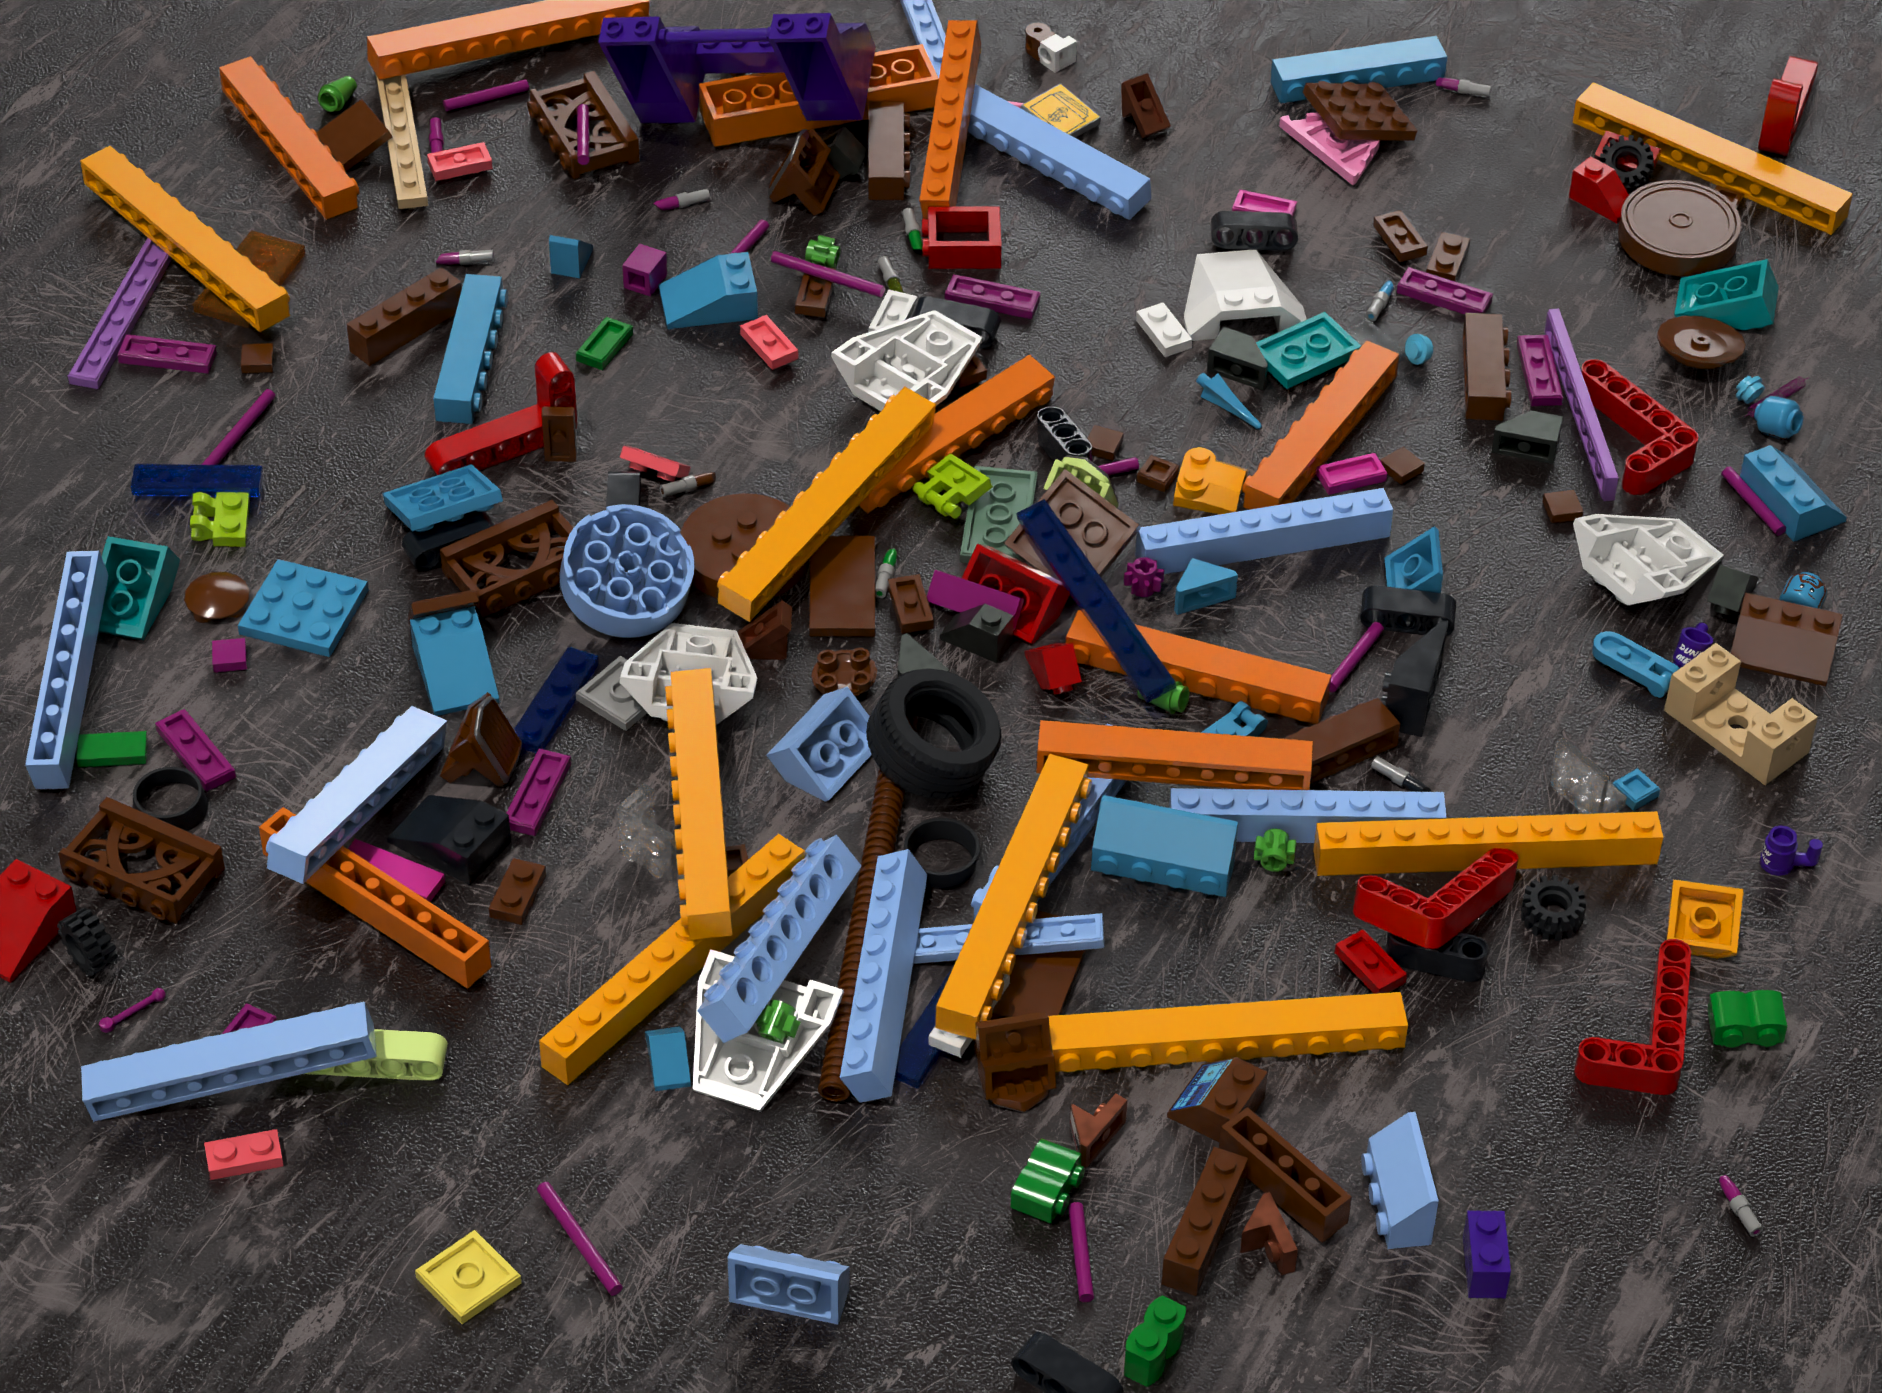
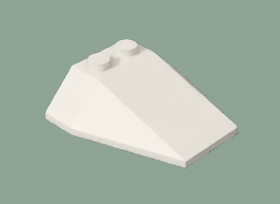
[1183,250,1307,341]
[831,310,982,411]
[1573,514,1724,605]
[620,623,757,724]
[693,950,844,1112]

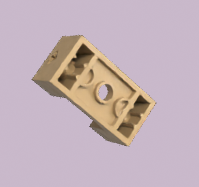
[1664,643,1818,785]

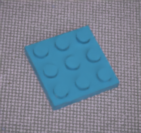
[382,464,503,532]
[238,559,369,657]

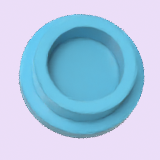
[1405,334,1433,365]
[1735,376,1765,404]

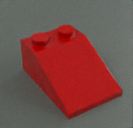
[0,859,76,983]

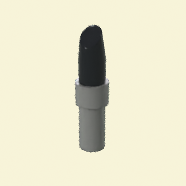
[1371,756,1431,792]

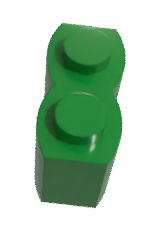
[1707,990,1787,1048]
[1011,1138,1085,1223]
[1124,1295,1186,1387]

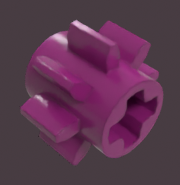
[1124,557,1164,597]

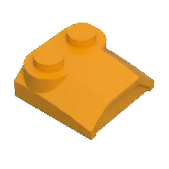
[1173,447,1248,514]
[1666,880,1743,958]

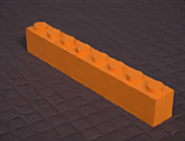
[919,20,981,219]
[219,56,359,220]
[1242,340,1399,510]
[859,355,1055,513]
[1066,610,1331,724]
[1036,720,1313,790]
[259,807,491,989]

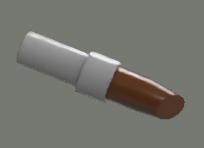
[660,472,716,497]

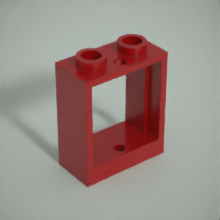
[922,206,1002,269]

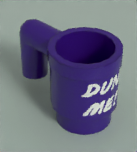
[1673,622,1713,668]
[1760,825,1823,876]

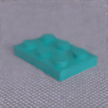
[1256,312,1361,389]

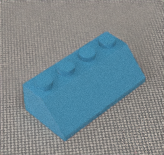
[1091,795,1238,897]

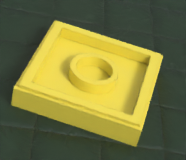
[415,1230,521,1324]

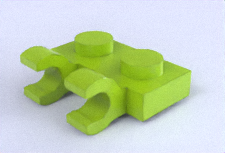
[190,492,250,547]

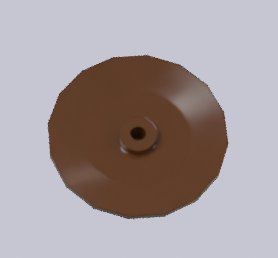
[1657,316,1746,369]

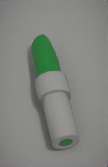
[902,208,922,251]
[875,549,897,598]

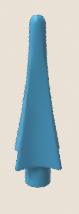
[1196,373,1262,430]

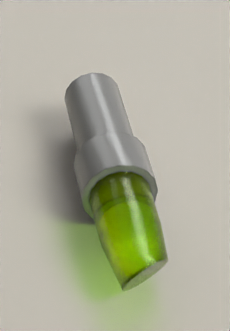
[878,256,904,293]

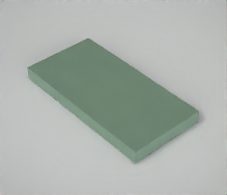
[960,466,1038,563]

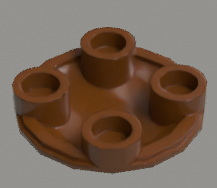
[184,572,250,623]
[811,647,877,696]

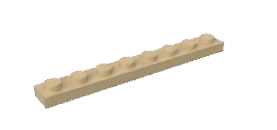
[376,74,428,209]

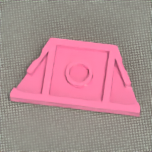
[1279,112,1380,185]

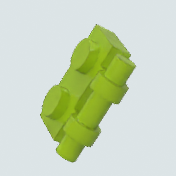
[913,453,993,519]

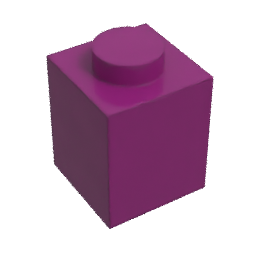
[622,243,667,297]

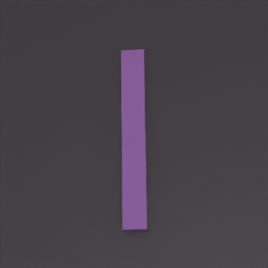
[68,238,173,389]
[1544,308,1619,501]

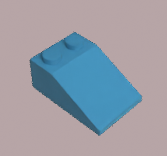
[659,252,758,329]
[410,606,500,716]

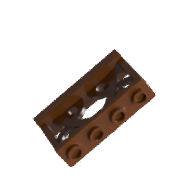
[527,71,640,179]
[440,500,573,618]
[58,797,225,924]

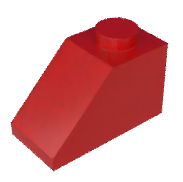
[1569,156,1629,224]
[1024,643,1082,694]

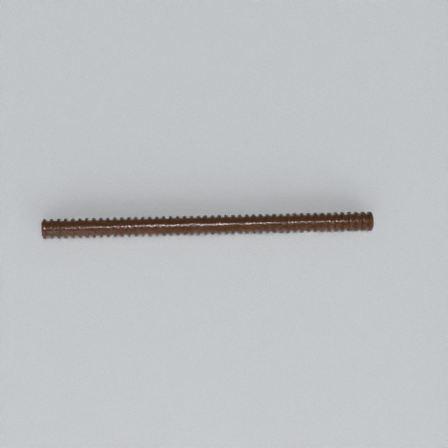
[818,716,919,1102]

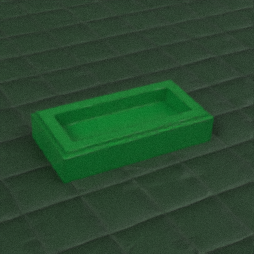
[576,316,633,371]
[77,731,148,767]

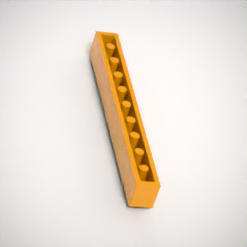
[1572,82,1853,235]
[80,146,290,332]
[717,386,936,622]
[665,668,733,940]
[935,754,1092,1040]
[1313,811,1663,876]
[539,834,805,1085]
[1048,992,1408,1072]

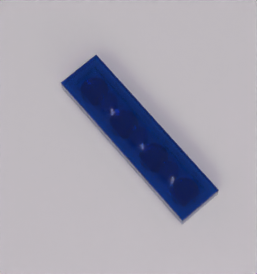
[131,464,263,497]
[514,647,599,753]

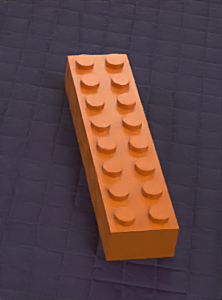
[699,44,939,147]

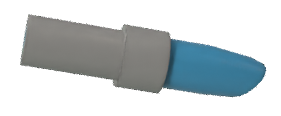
[1365,281,1394,321]

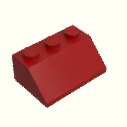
[962,544,1073,644]

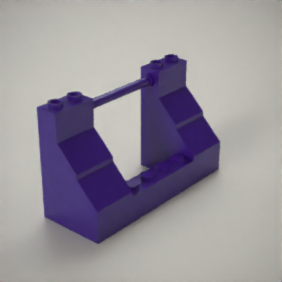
[598,13,876,123]

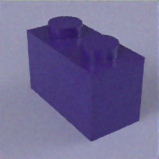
[1463,1210,1511,1299]

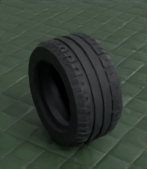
[866,668,1002,799]

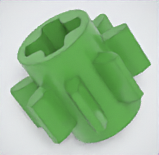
[805,235,841,268]
[1254,829,1296,871]
[755,1000,801,1043]

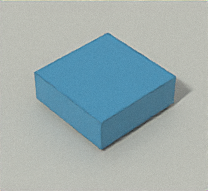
[1611,768,1660,811]

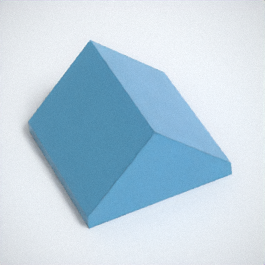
[1385,526,1443,593]

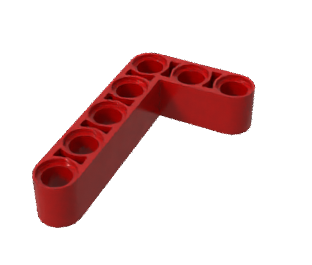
[1758,56,1818,156]
[424,352,577,475]
[1581,359,1699,495]
[1353,848,1519,949]
[1574,939,1691,1095]

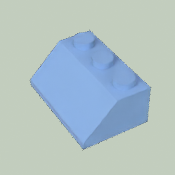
[766,687,872,802]
[1361,1112,1438,1249]
[727,1244,849,1325]

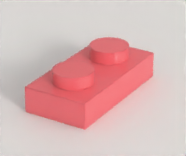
[427,142,493,181]
[740,315,798,370]
[620,446,691,482]
[204,1129,284,1180]

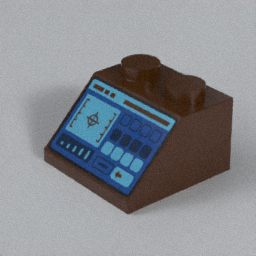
[1167,1057,1268,1142]

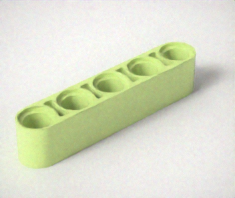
[305,1029,448,1081]

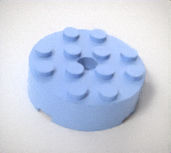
[560,504,694,638]

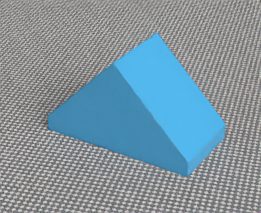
[549,235,593,278]
[1174,558,1238,615]
[645,1026,691,1091]

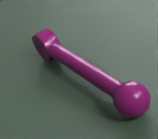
[99,988,166,1033]

